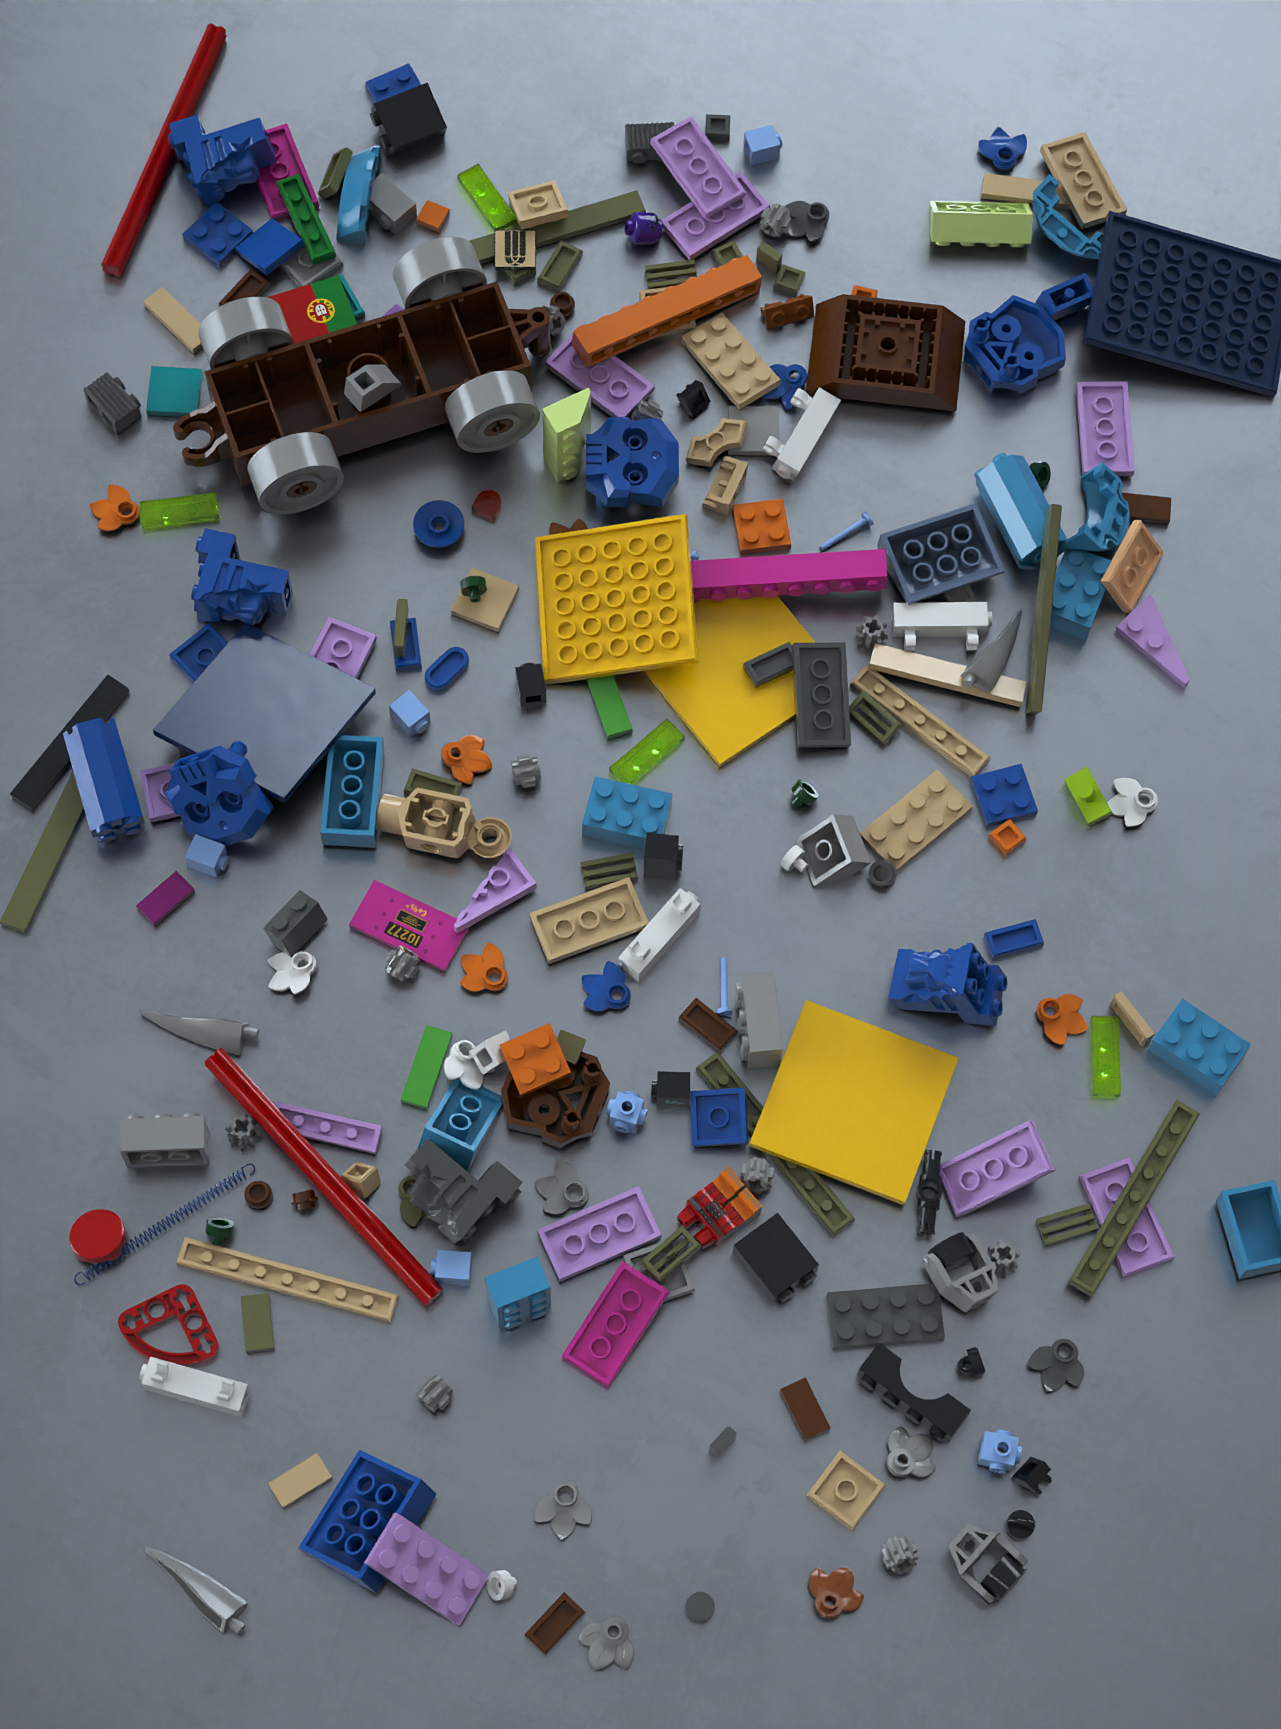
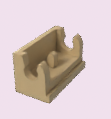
[702,456,748,516]

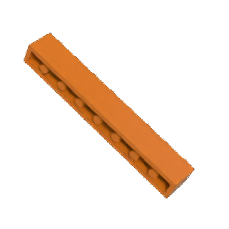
[572,255,762,368]

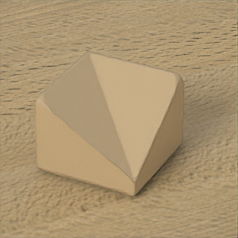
[340,1162,381,1199]

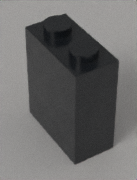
[370,82,447,155]
[733,1213,819,1304]

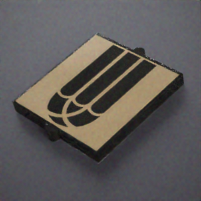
[495,227,536,272]

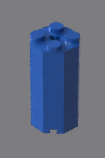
[63,718,145,842]

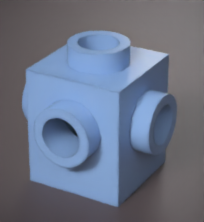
[606,1091,648,1134]
[978,1430,1022,1473]

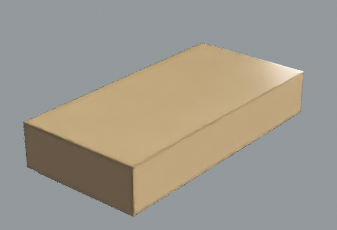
[1110,991,1155,1047]
[268,1453,333,1509]

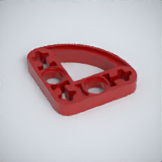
[118,1284,219,1367]

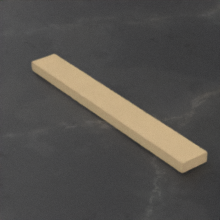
[176,1237,399,1323]

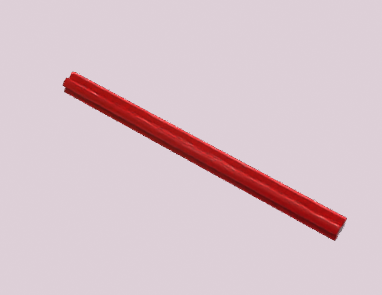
[101,23,227,277]
[204,1048,443,1306]

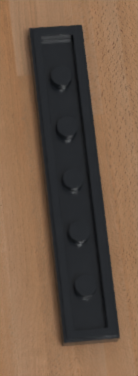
[10,674,130,811]

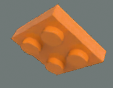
[732,499,791,555]
[499,1023,572,1096]

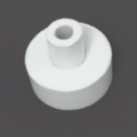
[780,845,808,873]
[487,1570,517,1601]

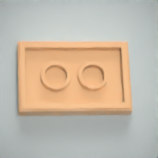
[1101,520,1164,613]

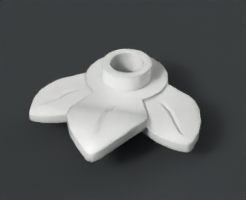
[1107,778,1158,827]
[267,951,317,994]
[444,1040,495,1090]

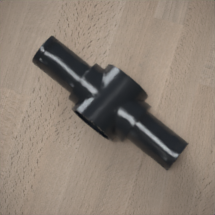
[916,1150,943,1235]

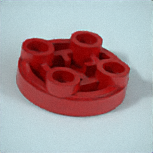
[69,1209,126,1263]

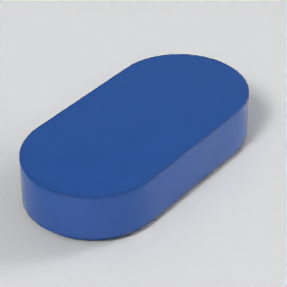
[425,647,469,692]

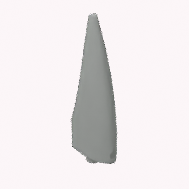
[961,609,1022,692]
[139,1010,259,1056]
[144,1547,248,1635]

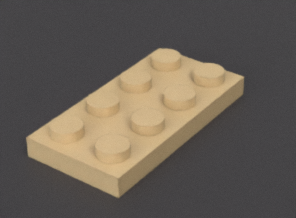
[1040,132,1127,229]
[681,312,780,410]
[860,769,973,872]
[529,877,649,964]

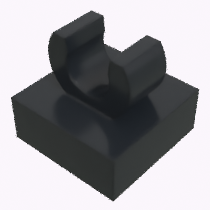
[676,380,711,417]
[1012,1457,1052,1494]

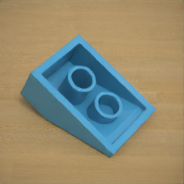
[418,1078,503,1172]

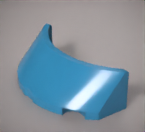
[336,146,382,244]
[1033,174,1103,259]
[1062,463,1130,551]

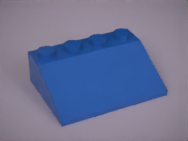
[299,1450,437,1593]

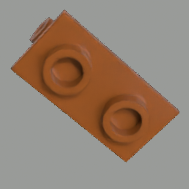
[760,294,814,330]

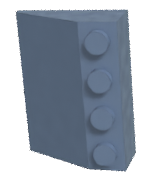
[877,503,1005,604]

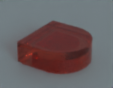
[471,490,501,520]

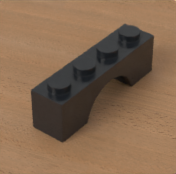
[857,1343,971,1443]

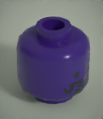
[625,212,663,245]

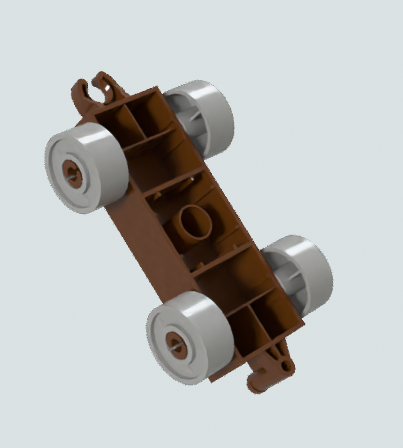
[173,237,552,514]

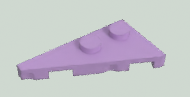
[1115,594,1190,688]
[453,847,537,933]

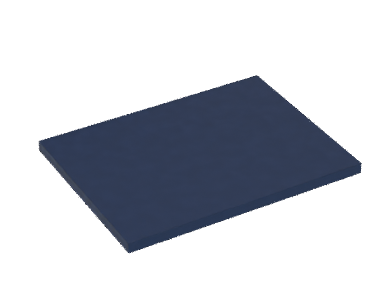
[1083,211,1281,397]

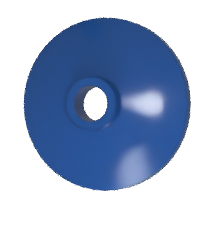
[413,500,465,548]

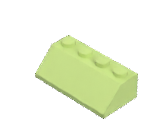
[929,201,1033,247]
[542,387,591,482]

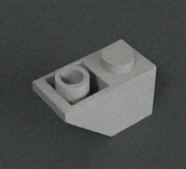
[344,365,401,412]

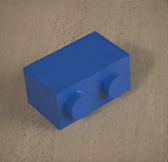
[1035,273,1093,321]

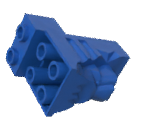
[168,115,277,207]
[191,528,293,625]
[888,943,1008,1026]

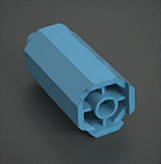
[974,453,1067,570]

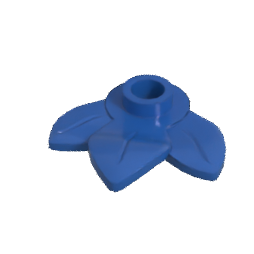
[979,127,1027,170]
[762,364,807,410]
[582,961,631,1012]

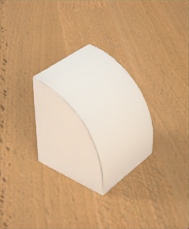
[469,1030,510,1075]

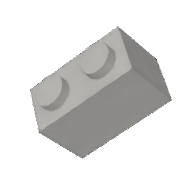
[368,173,417,235]

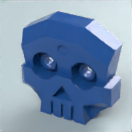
[964,295,1066,394]
[586,417,679,509]
[164,741,274,846]

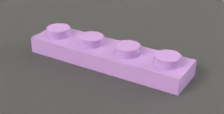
[274,1101,383,1154]

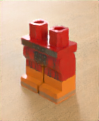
[677,1166,763,1250]

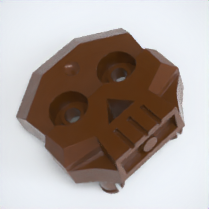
[501,1052,610,1148]

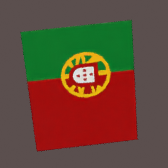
[267,275,357,344]

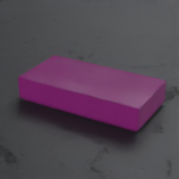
[136,871,195,926]

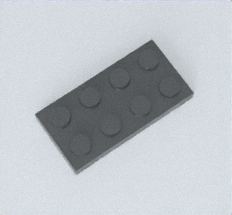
[792,642,851,748]
[826,1283,945,1350]

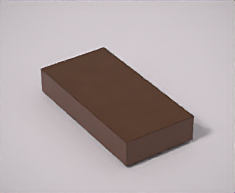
[219,269,271,307]
[1121,492,1171,524]
[678,998,738,1053]
[780,1377,830,1442]
[524,1592,585,1656]

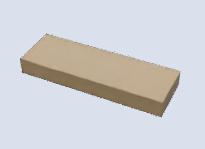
[143,287,202,354]

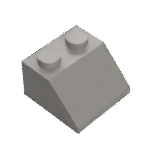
[796,814,871,887]

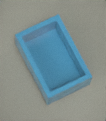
[1050,548,1111,641]
[582,776,672,850]
[1148,998,1251,1096]
[1216,1180,1281,1279]
[485,1256,551,1329]

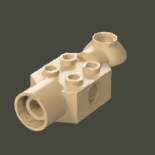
[376,787,512,858]

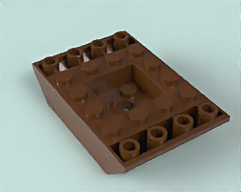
[806,294,966,411]

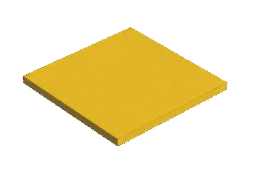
[535,514,699,685]
[644,596,816,767]
[749,1000,959,1205]

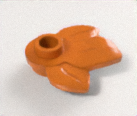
[89,484,140,531]
[441,735,492,785]
[460,942,508,992]
[1036,994,1088,1045]

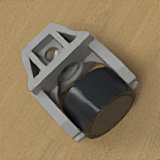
[923,1232,998,1312]
[948,1524,1029,1604]

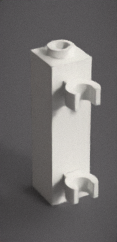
[762,387,841,481]
[891,602,993,652]
[618,888,701,983]
[139,1357,250,1417]

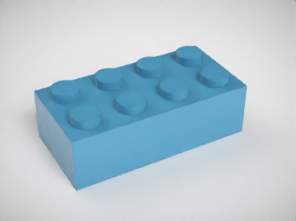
[320,735,384,848]

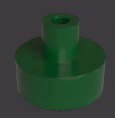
[1029,461,1051,487]
[460,576,487,603]
[791,779,819,808]
[205,1217,234,1246]

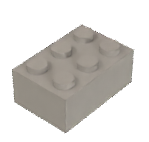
[735,972,783,1069]
[120,1113,210,1167]

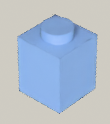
[743,125,783,166]
[389,690,430,738]
[185,834,229,878]
[430,1250,472,1287]

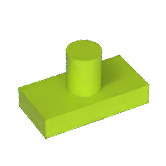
[1064,766,1113,826]

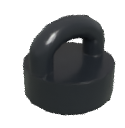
[957,1347,986,1377]
[1006,1510,1035,1540]

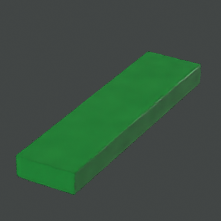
[276,173,336,265]

